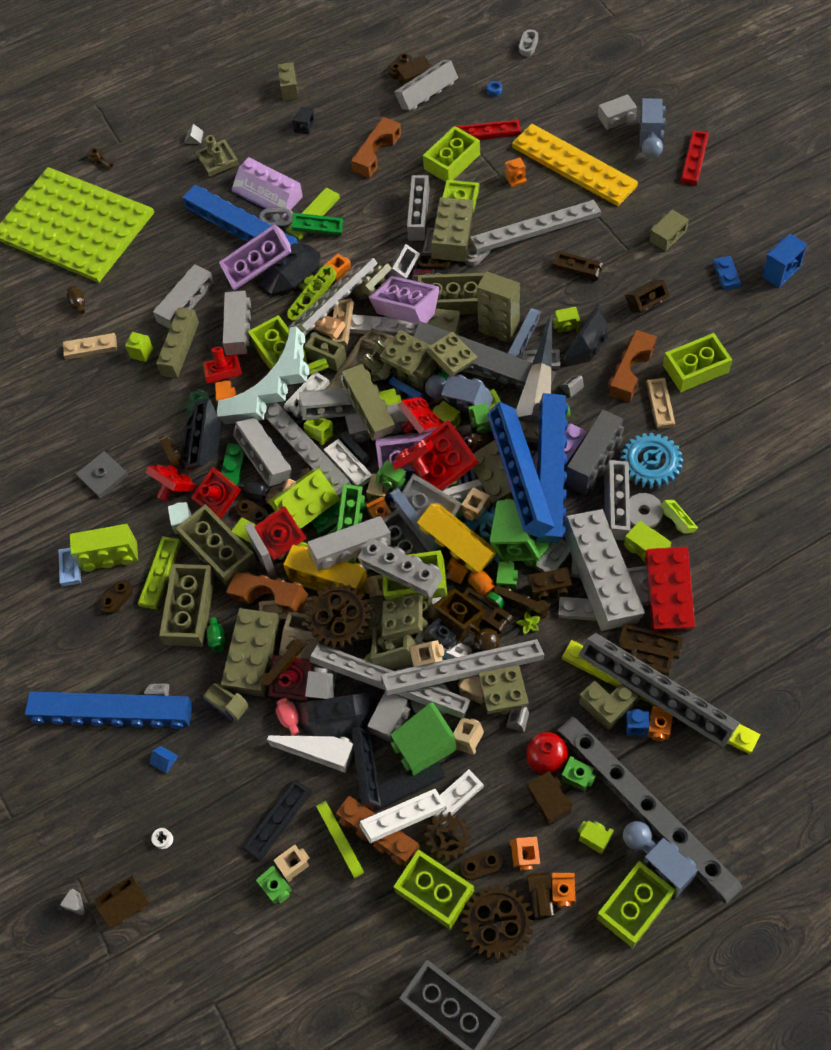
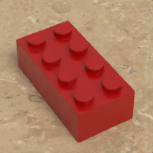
[645,547,695,632]

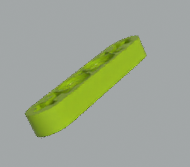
[287,265,337,322]
[316,801,364,878]

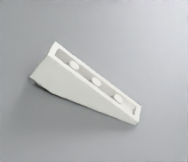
[267,736,355,773]

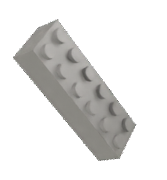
[563,509,645,631]

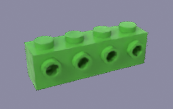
[336,484,365,563]

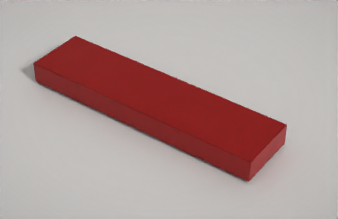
[456,120,521,140]
[680,130,709,185]

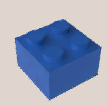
[762,234,808,288]

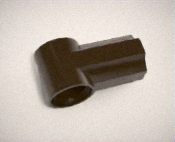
[527,872,554,919]

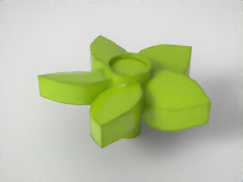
[516,612,540,635]

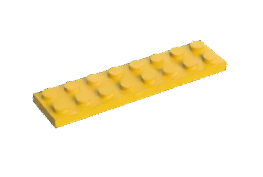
[512,124,638,206]

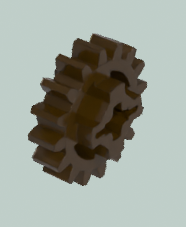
[425,812,472,860]

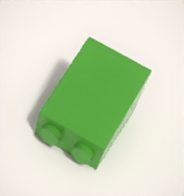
[490,499,540,561]
[390,702,457,776]

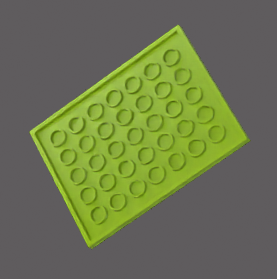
[0,167,154,283]

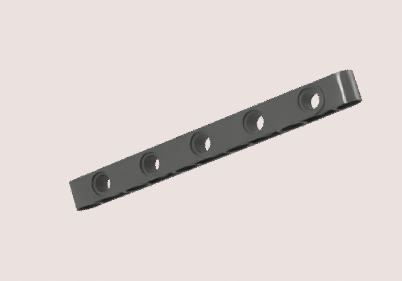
[556,717,742,904]

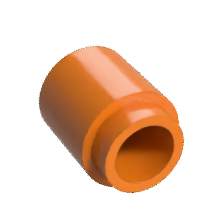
[468,570,496,597]

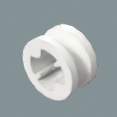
[152,828,173,849]

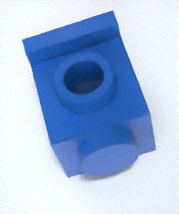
[625,709,649,736]

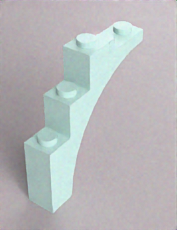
[217,326,309,424]

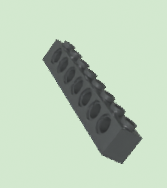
[578,633,740,748]

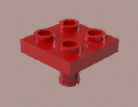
[203,347,242,383]
[398,397,442,434]
[392,439,434,477]
[145,465,197,501]
[191,467,241,520]
[254,506,307,560]

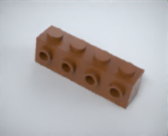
[336,796,420,867]

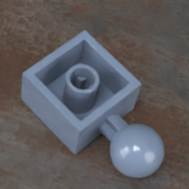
[639,98,665,159]
[425,375,493,413]
[623,821,698,899]

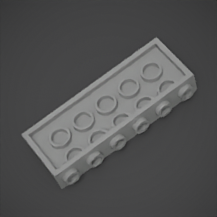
[288,258,378,336]

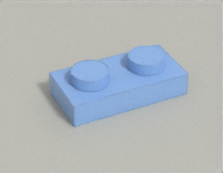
[58,548,81,587]

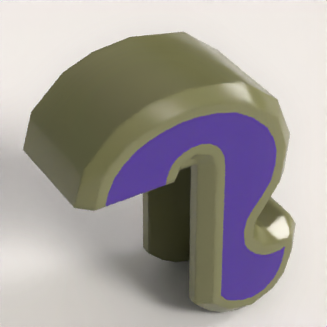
[203,683,248,722]

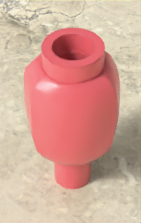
[276,698,299,736]

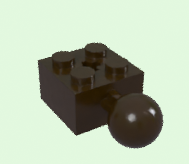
[427,588,500,652]

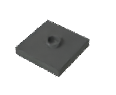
[76,451,128,498]

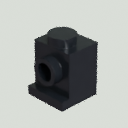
[292,107,315,134]
[422,618,456,652]

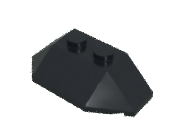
[260,243,321,295]
[563,304,609,367]
[181,399,221,470]
[294,691,377,739]

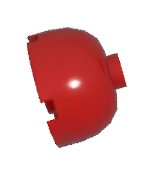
[526,732,568,776]

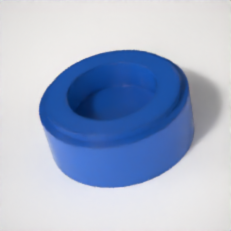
[486,81,502,97]

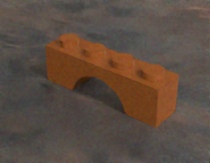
[351,117,401,178]
[608,330,657,402]
[226,572,308,613]

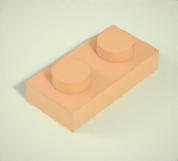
[313,315,346,339]

